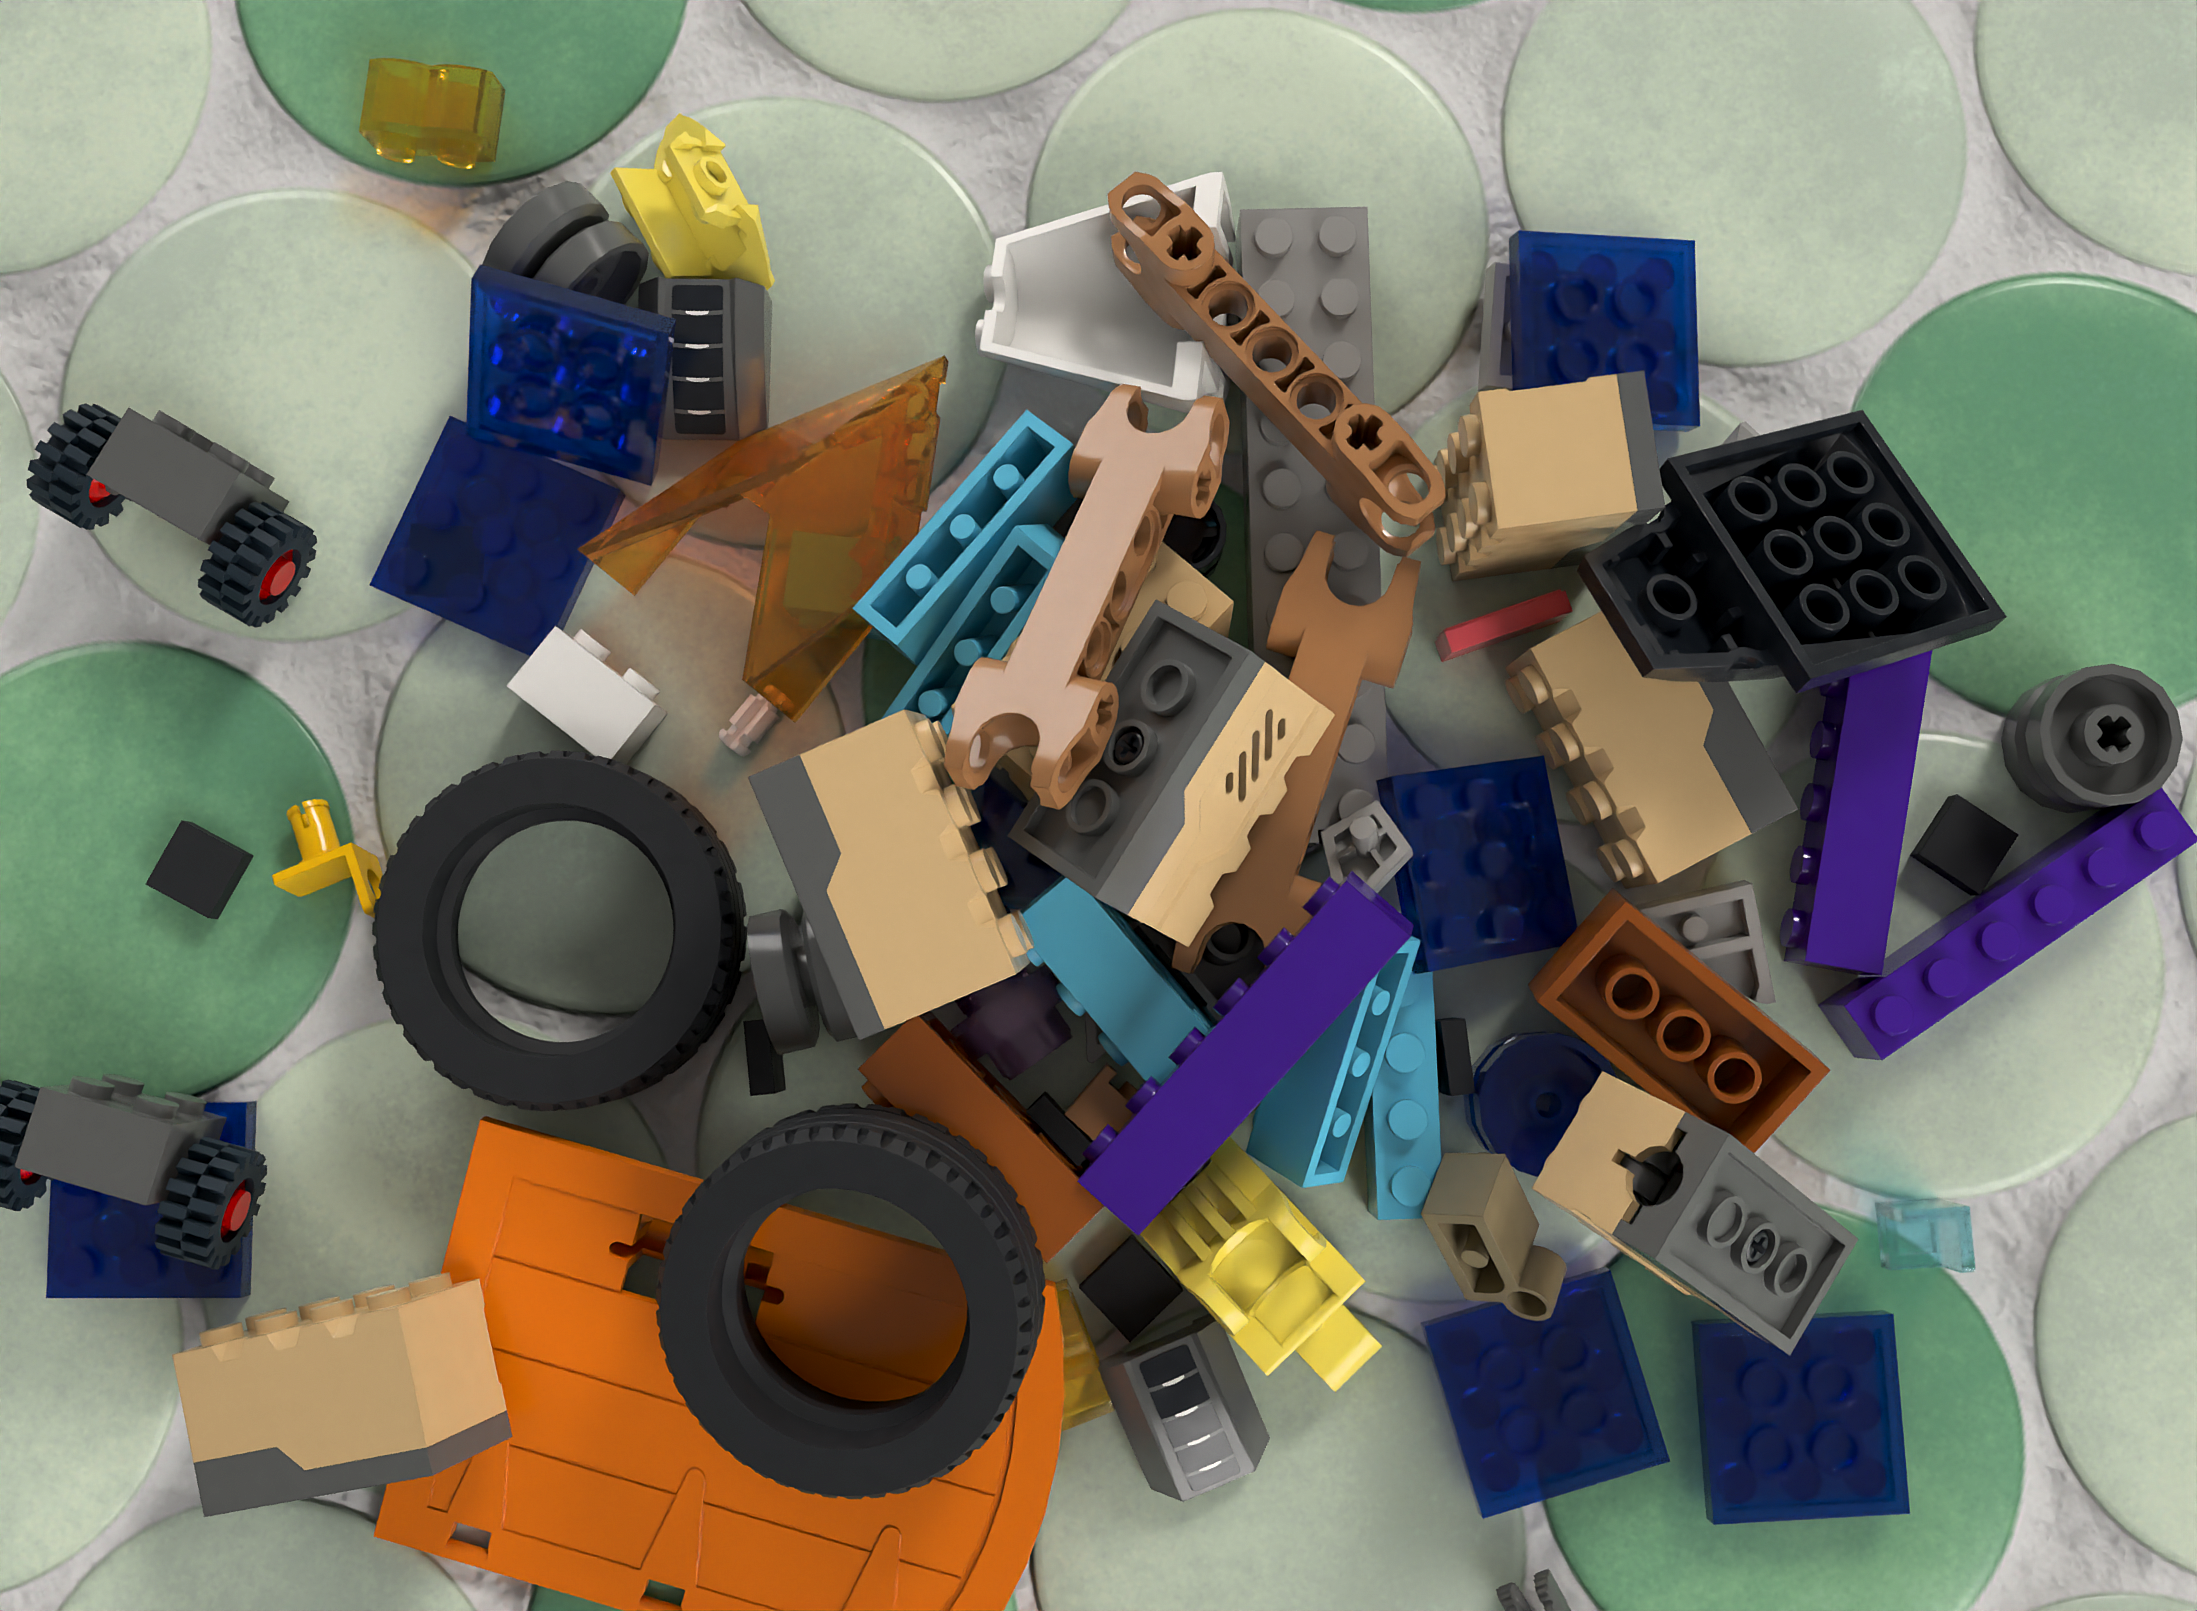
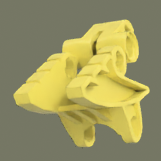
[1140,1136,1382,1392]

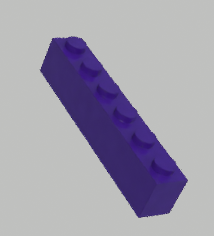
[1780,650,1933,975]
[1818,787,2197,1060]
[1077,871,1414,1236]

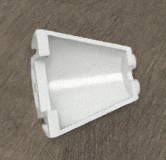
[975,172,1238,414]

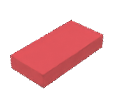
[1435,589,1573,662]

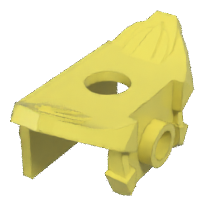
[610,113,775,290]

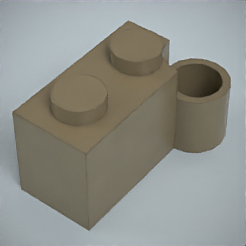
[1421,1152,1567,1321]

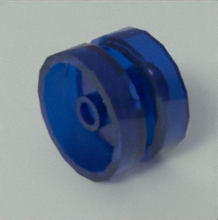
[1463,1031,1618,1177]

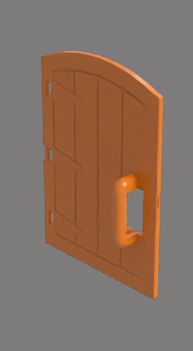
[373,1116,1065,1611]

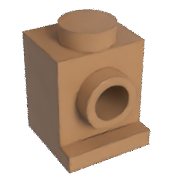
[1064,1063,1137,1140]

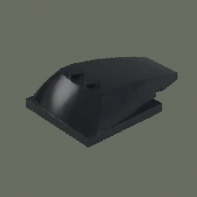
[1577,410,2007,694]

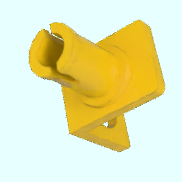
[272,799,383,918]

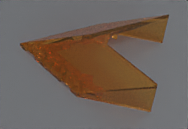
[577,355,949,723]

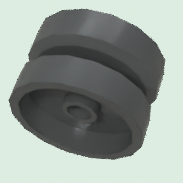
[482,181,649,349]
[2001,664,2183,813]
[747,909,857,1055]

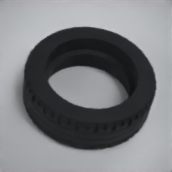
[372,751,747,1111]
[656,1103,1045,1499]

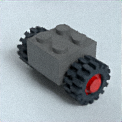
[26,403,317,628]
[0,1074,267,1270]

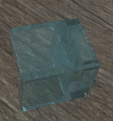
[1875,1198,1976,1273]

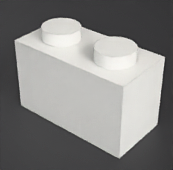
[507,626,668,765]

